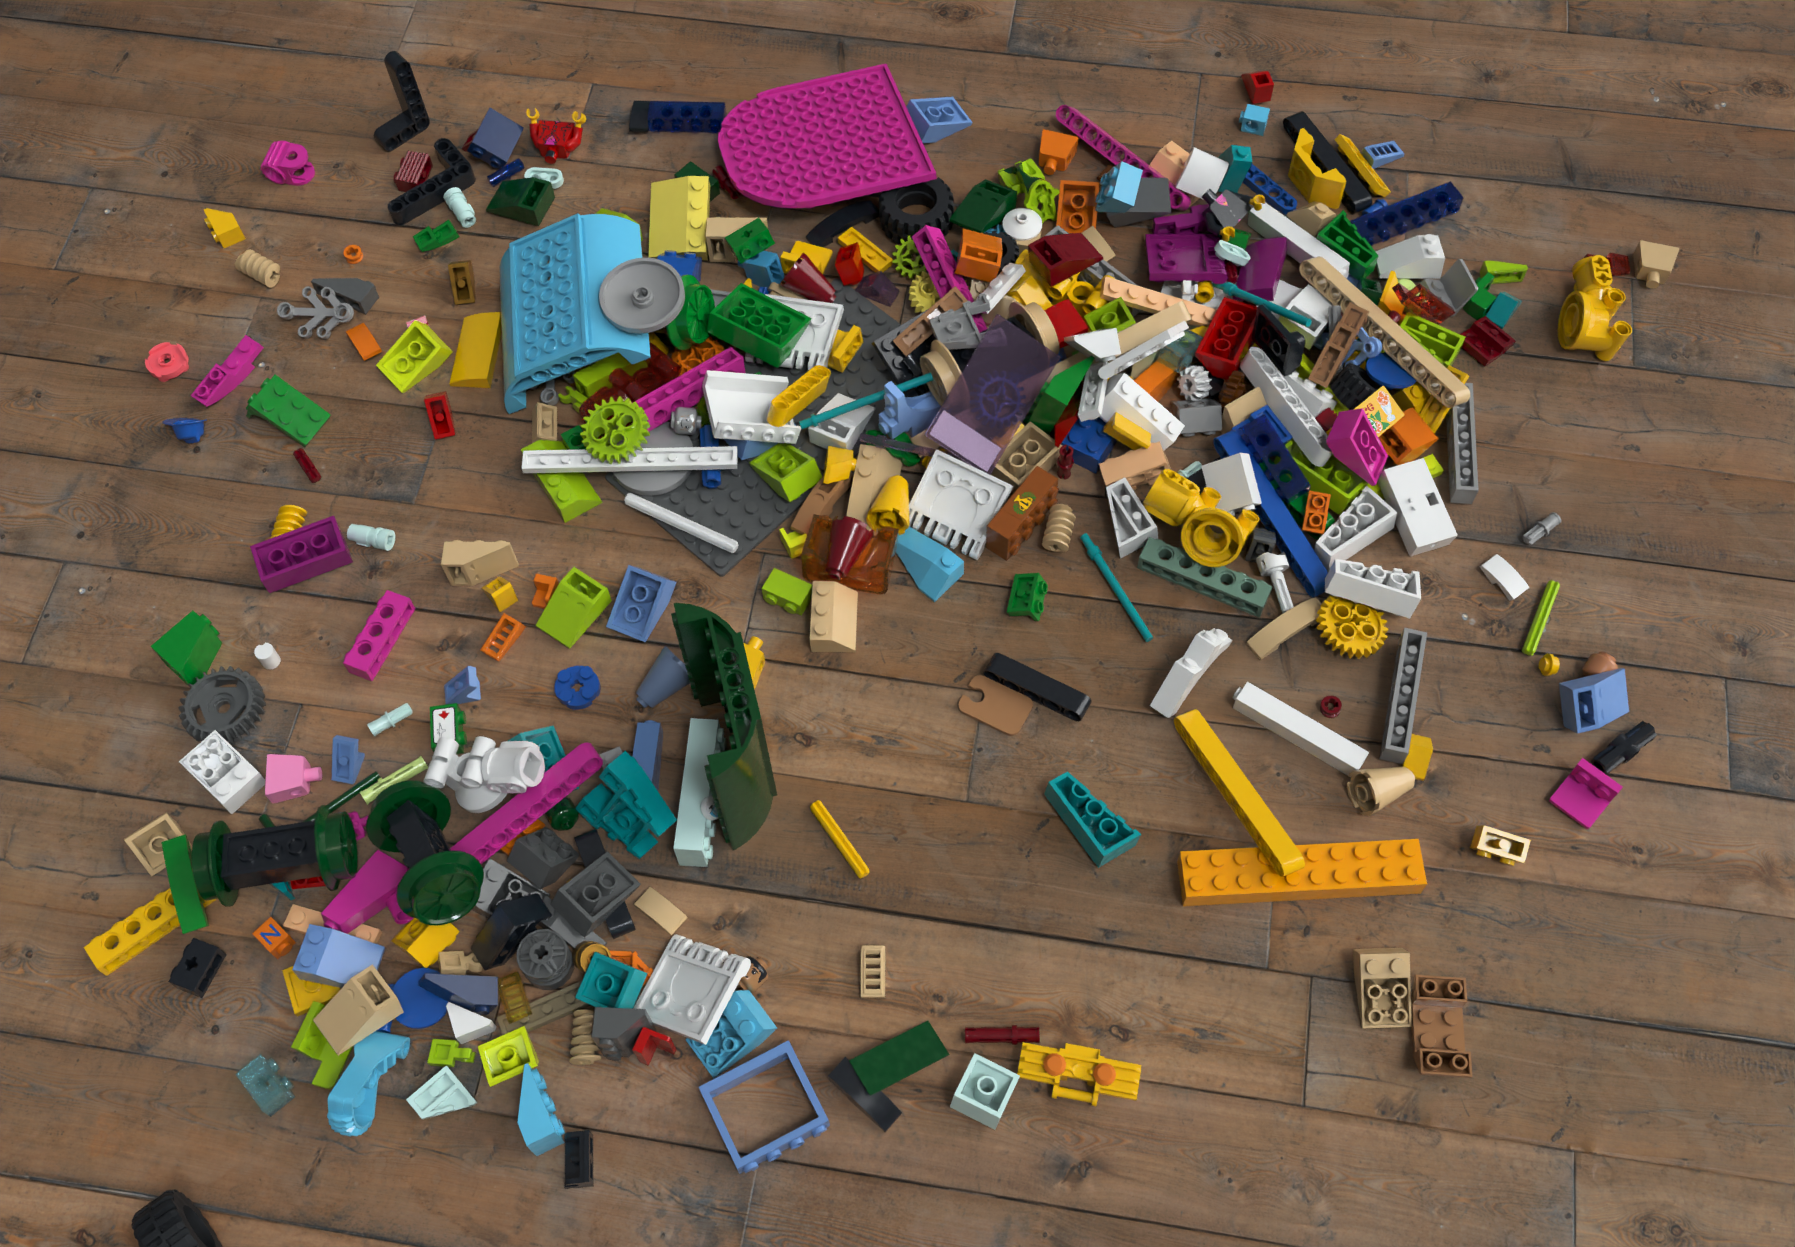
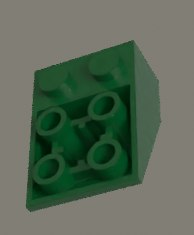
[486,177,555,226]
[949,179,1017,233]

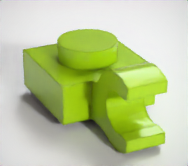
[558,386,594,417]
[427,1039,476,1067]

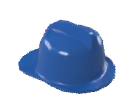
[162,418,207,443]

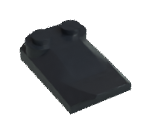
[1251,303,1306,376]

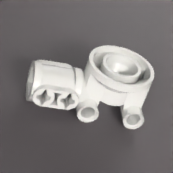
[424,736,545,813]

